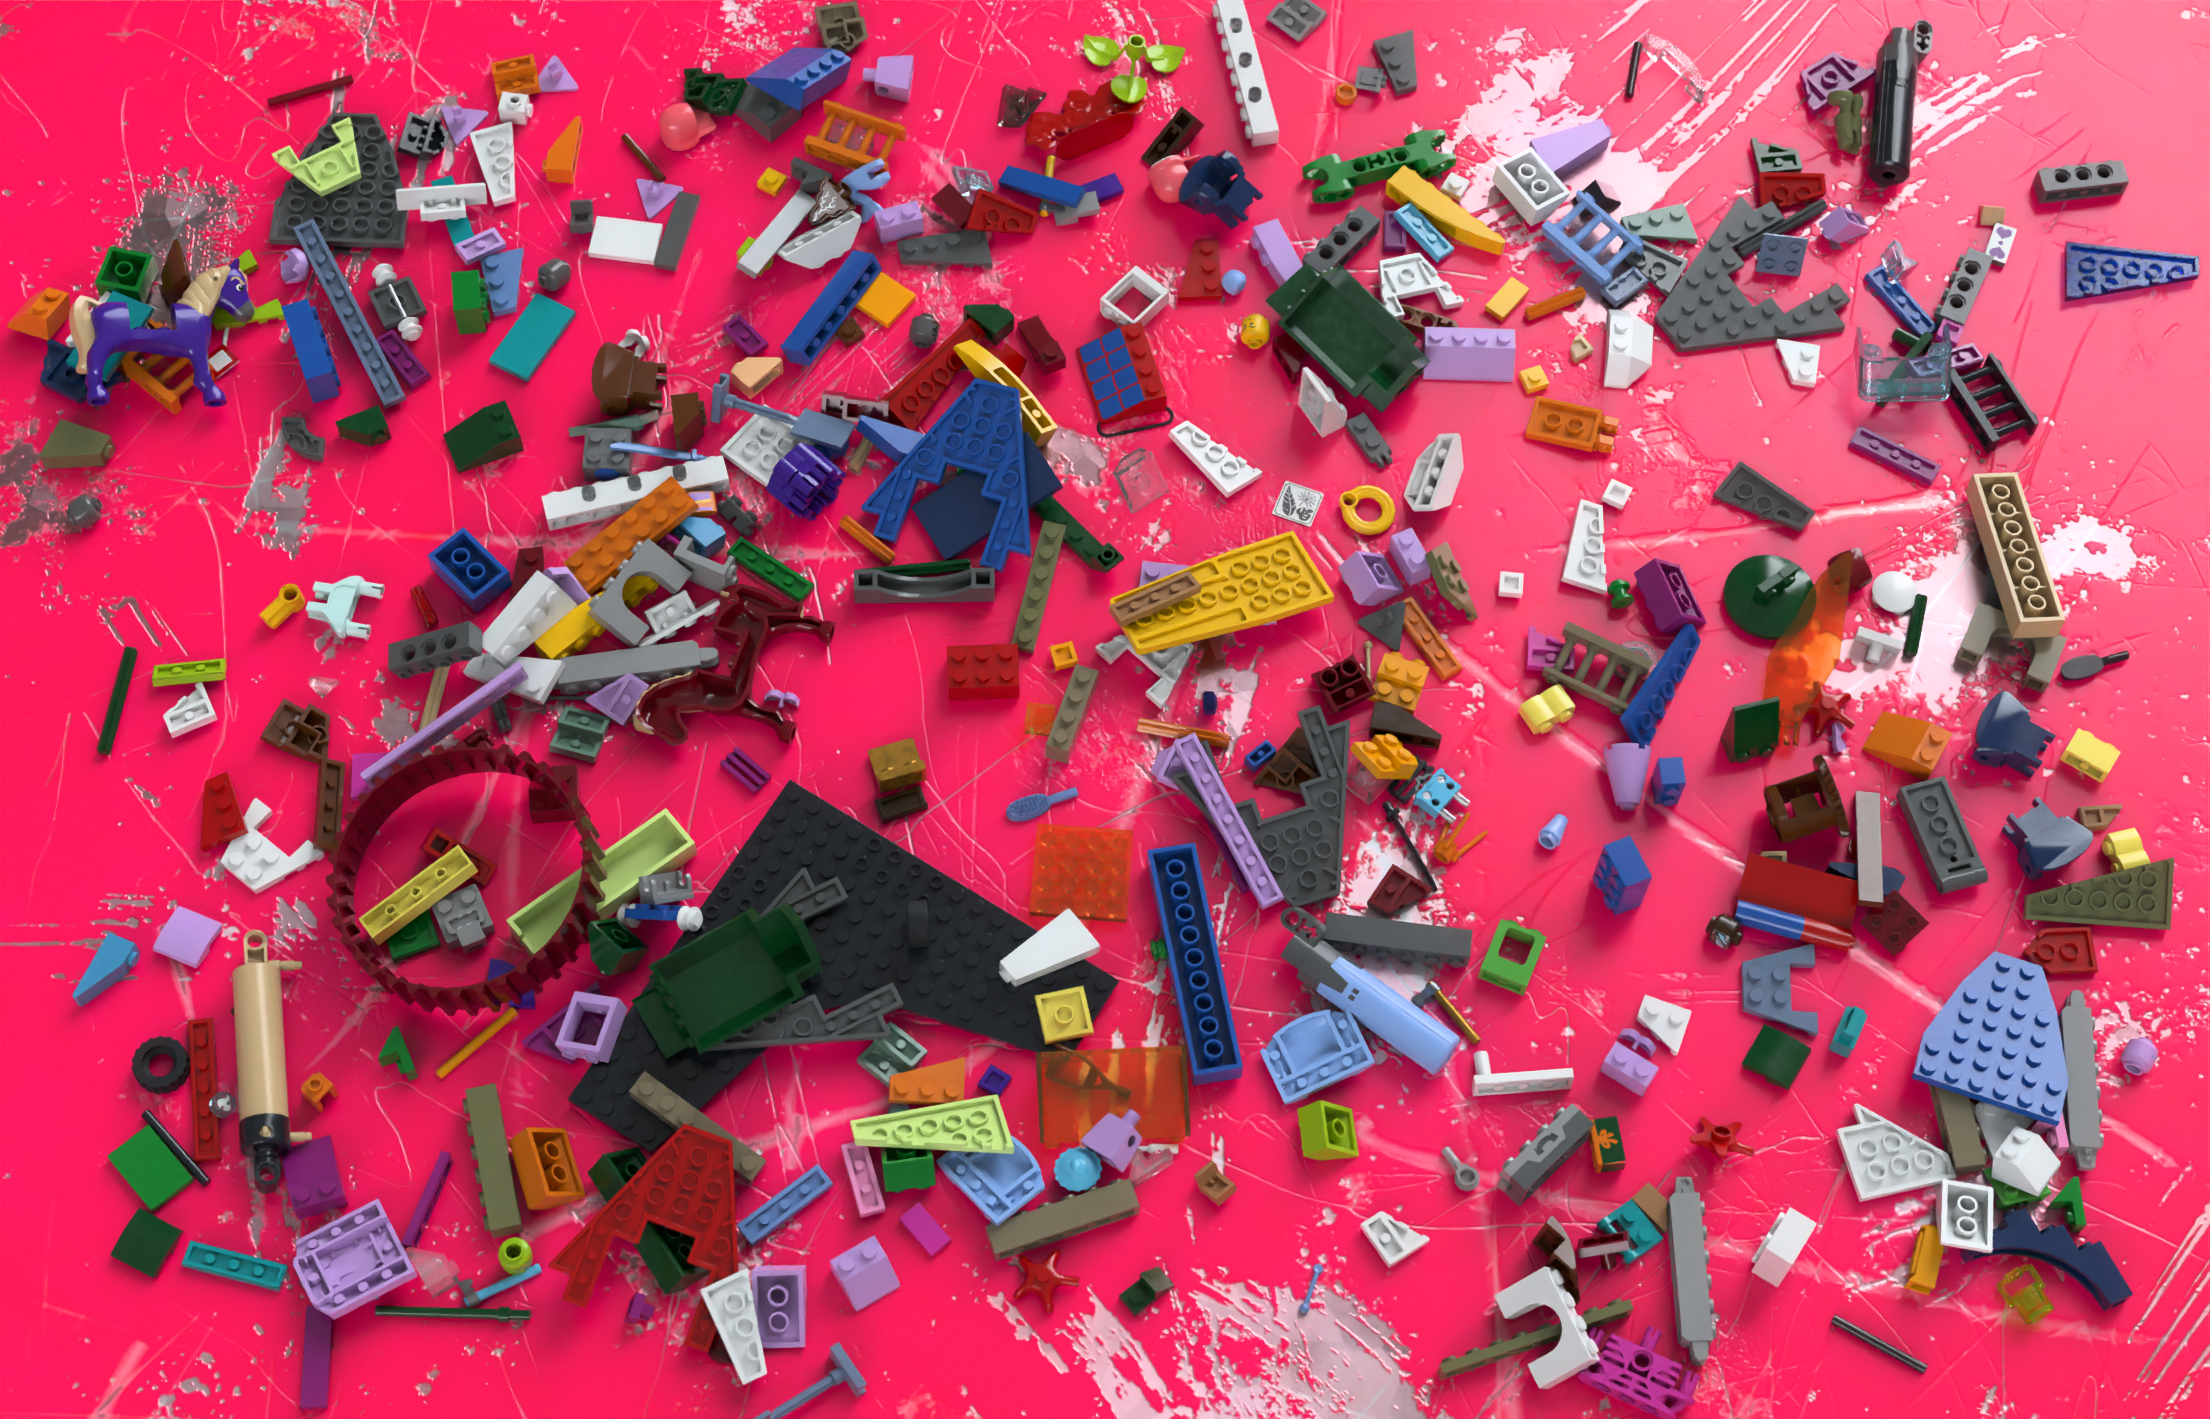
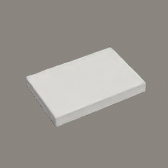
[588,216,663,265]

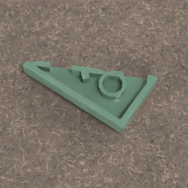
[568,409,659,437]

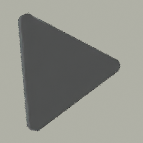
[1358,601,1406,651]

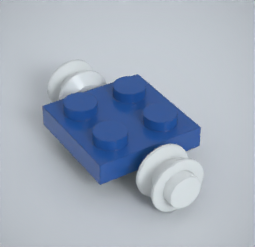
[617,903,703,931]

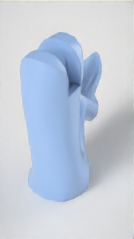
[840,159,891,223]

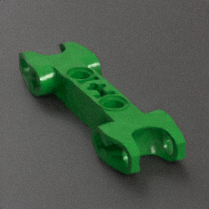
[1302,130,1457,203]

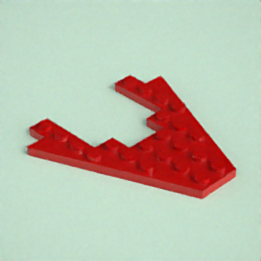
[548,1123,738,1354]

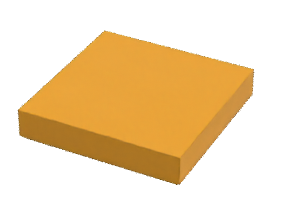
[855,272,916,329]

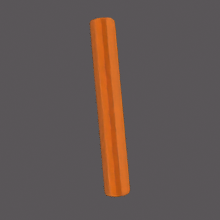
[1137,718,1230,748]

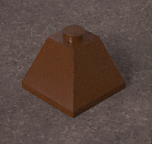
[159,239,192,306]

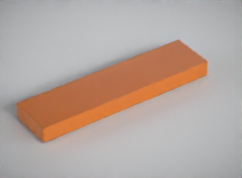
[1403,596,1463,681]

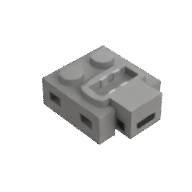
[431,883,496,954]

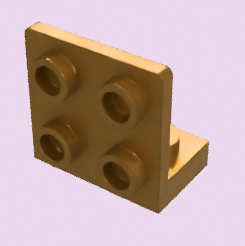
[868,738,927,793]

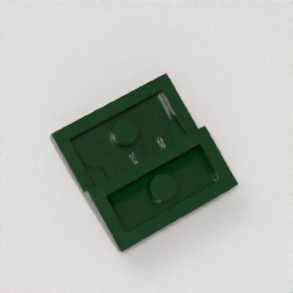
[1742,1024,1811,1090]
[110,1208,184,1278]

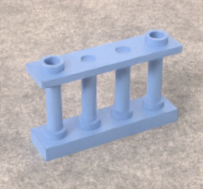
[1542,189,1644,287]

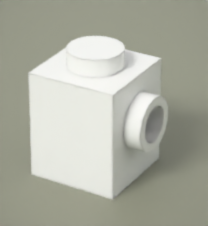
[498,92,533,125]

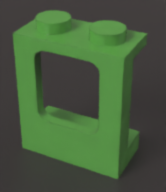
[1478,919,1547,996]

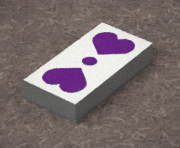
[1985,223,2017,268]

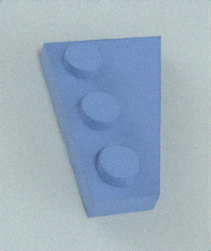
[480,248,524,317]

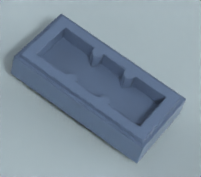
[1600,266,1649,308]

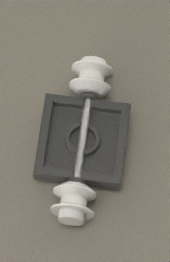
[368,264,428,341]

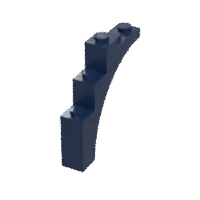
[1960,1208,2133,1312]

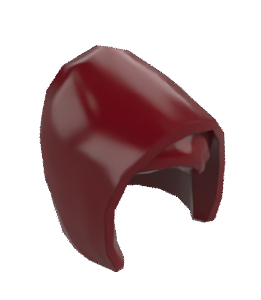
[1827,548,1873,596]

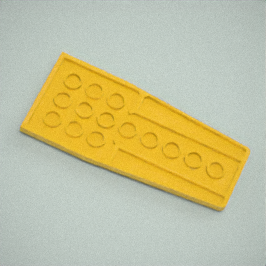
[1110,531,1334,655]

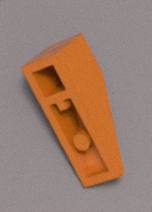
[542,116,583,183]

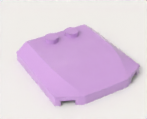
[293,1199,417,1319]

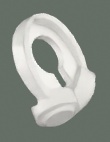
[618,329,650,361]

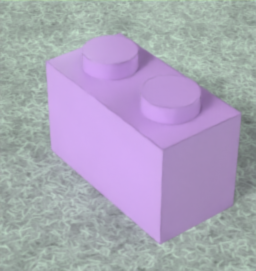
[874,201,924,244]
[1388,527,1431,586]
[1600,1041,1659,1097]

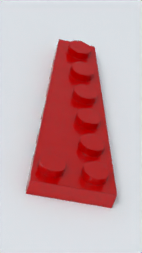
[881,317,986,431]

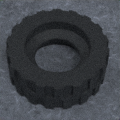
[131,1036,190,1095]

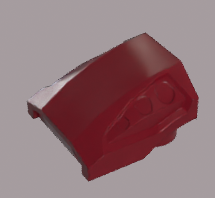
[1311,655,1376,714]

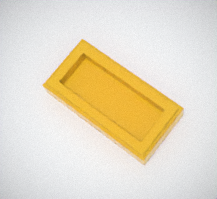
[1484,277,1529,322]

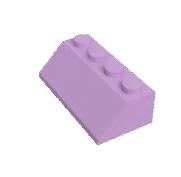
[1422,327,1516,382]

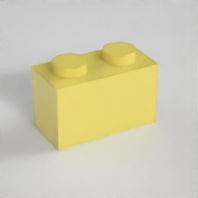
[2060,728,2121,783]

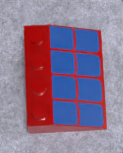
[1076,322,1167,425]

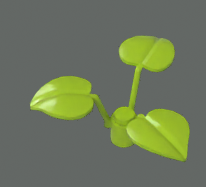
[1083,34,1185,103]

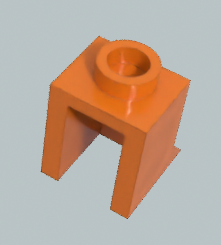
[301,1072,339,1113]

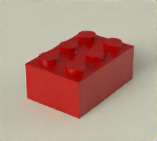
[947,643,1020,701]

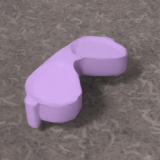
[1828,721,1846,754]

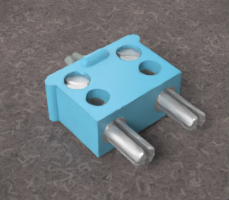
[1413,768,1470,824]

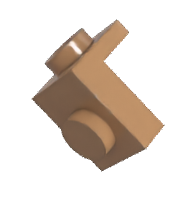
[1194,1161,1237,1206]

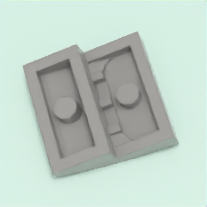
[1266,0,1328,43]

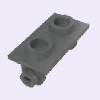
[717,493,762,537]

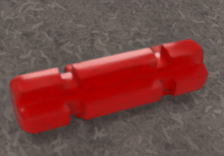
[410,585,439,628]

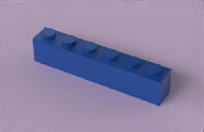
[780,250,883,366]

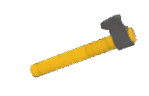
[1038,155,1065,217]

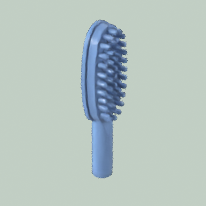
[1006,787,1078,822]

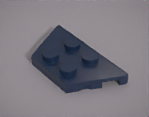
[40,339,124,404]

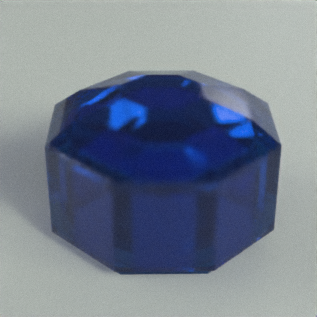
[1203,691,1218,715]

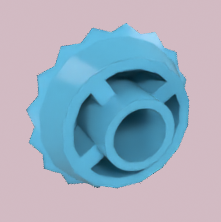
[1053,1146,1103,1192]

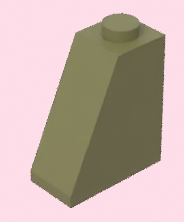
[39,419,115,469]

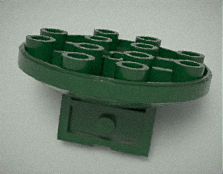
[1723,555,1817,640]

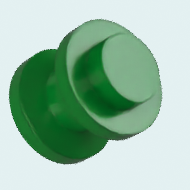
[1607,579,1634,609]

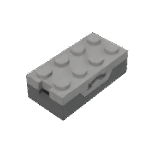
[1497,1104,1594,1207]

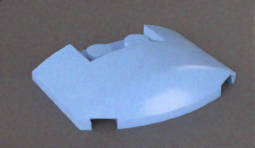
[1260,1010,1375,1105]
[936,1135,1045,1226]

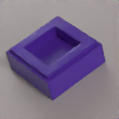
[978,1065,1012,1098]

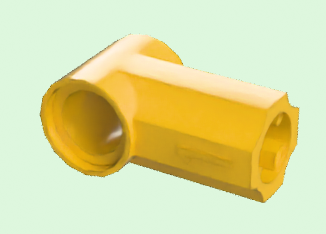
[259,584,305,630]

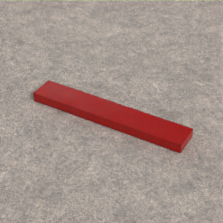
[188,1017,222,1164]

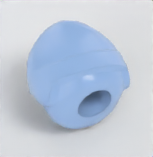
[1222,270,1246,295]

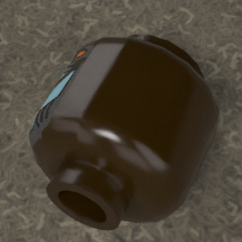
[1705,914,1744,950]

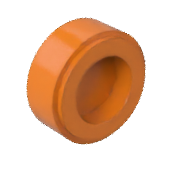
[1335,83,1357,105]

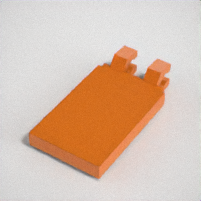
[1526,396,1619,453]

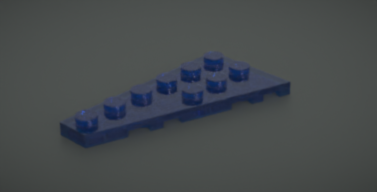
[2064,242,2200,302]

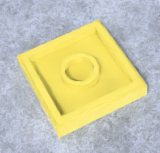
[1035,986,1094,1045]

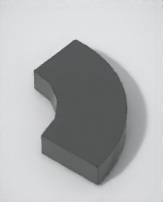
[281,417,326,462]

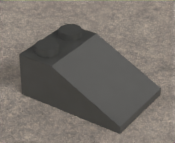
[734,83,802,143]

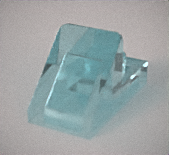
[951,165,994,198]
[1880,240,1919,284]

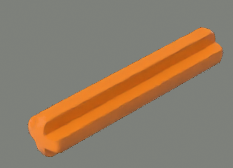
[1524,286,1586,320]
[839,515,896,564]

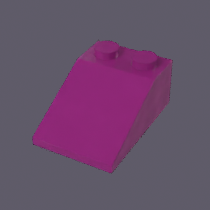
[282,1135,349,1220]

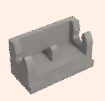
[638,870,694,905]

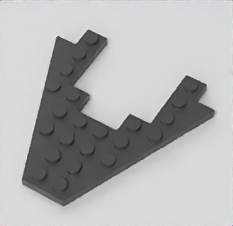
[1654,196,1851,352]
[1171,705,1350,908]
[707,868,904,1051]

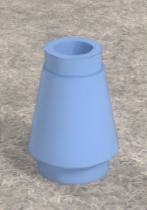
[1538,814,1568,849]

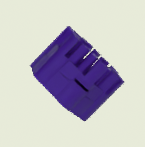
[766,442,846,521]

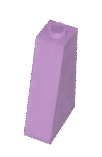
[1529,118,1612,179]

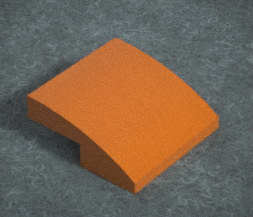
[491,54,541,101]

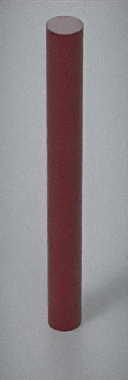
[267,75,354,107]

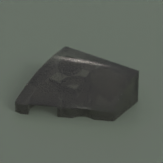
[997,84,1047,128]

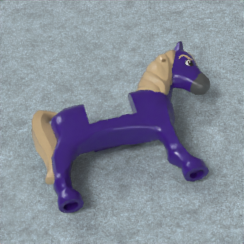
[69,258,255,407]

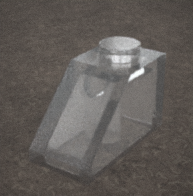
[405,1247,460,1299]

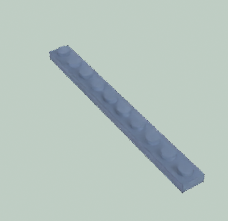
[293,219,406,409]

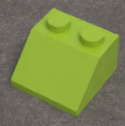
[1297,1100,1359,1161]

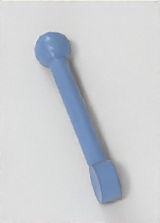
[1299,1264,1323,1313]

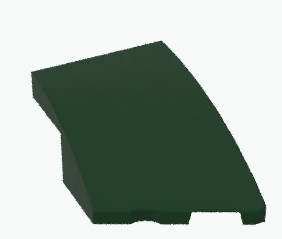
[684,68,748,116]

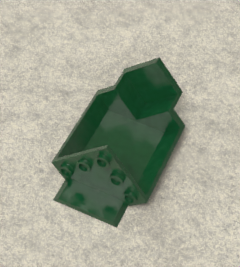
[1266,263,1431,413]
[632,902,823,1059]

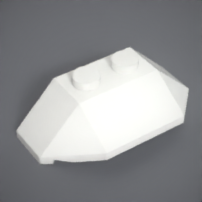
[777,211,862,269]
[1604,309,1653,389]
[1403,433,1464,511]

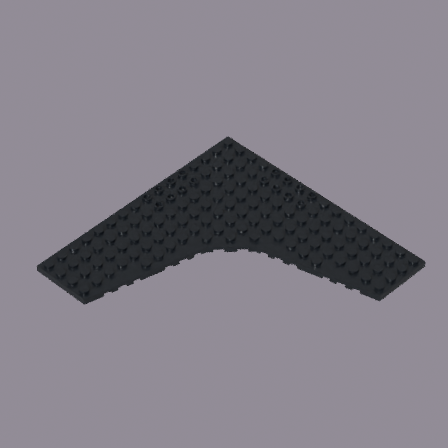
[568,780,1119,1154]

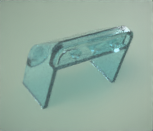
[1853,325,1952,402]

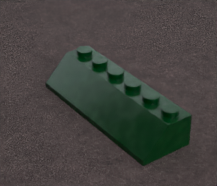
[587,1147,711,1295]

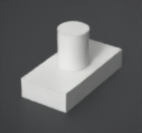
[1854,626,1905,664]

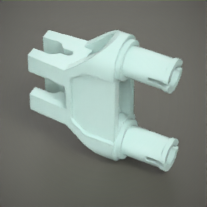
[306,576,385,640]

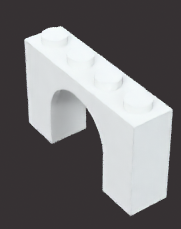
[1494,1266,1600,1389]

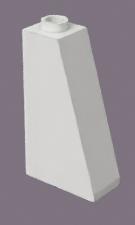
[999,908,1100,987]

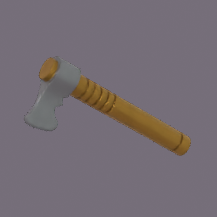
[1411,980,1481,1045]

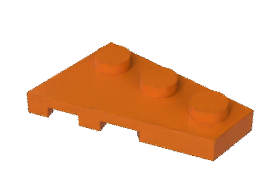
[888,1057,965,1106]

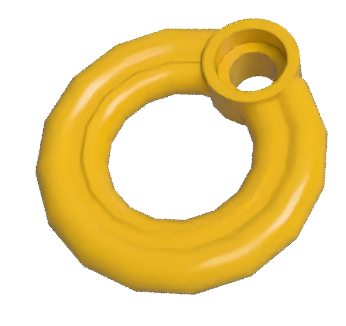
[1339,485,1396,535]

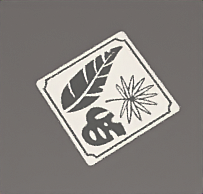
[1272,481,1324,527]

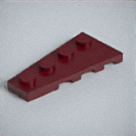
[508,547,545,604]

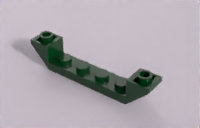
[1031,496,1124,573]

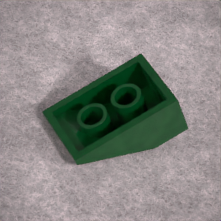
[443,400,524,473]
[1720,696,1780,763]

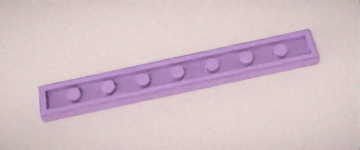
[360,661,529,789]
[1173,732,1284,910]

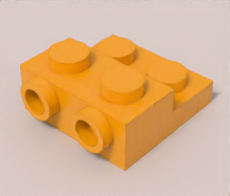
[1369,652,1430,715]
[1350,734,1418,779]

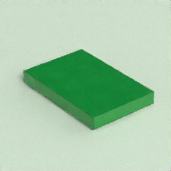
[107,1124,194,1213]

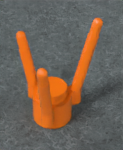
[1433,812,1488,864]

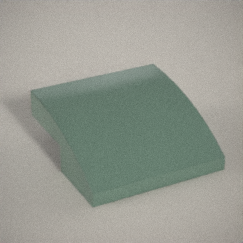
[549,706,611,764]
[857,1021,928,1088]

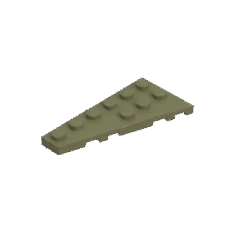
[2023,857,2174,930]

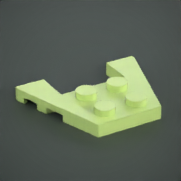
[272,117,362,197]

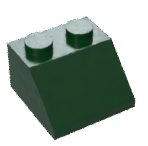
[587,917,649,976]

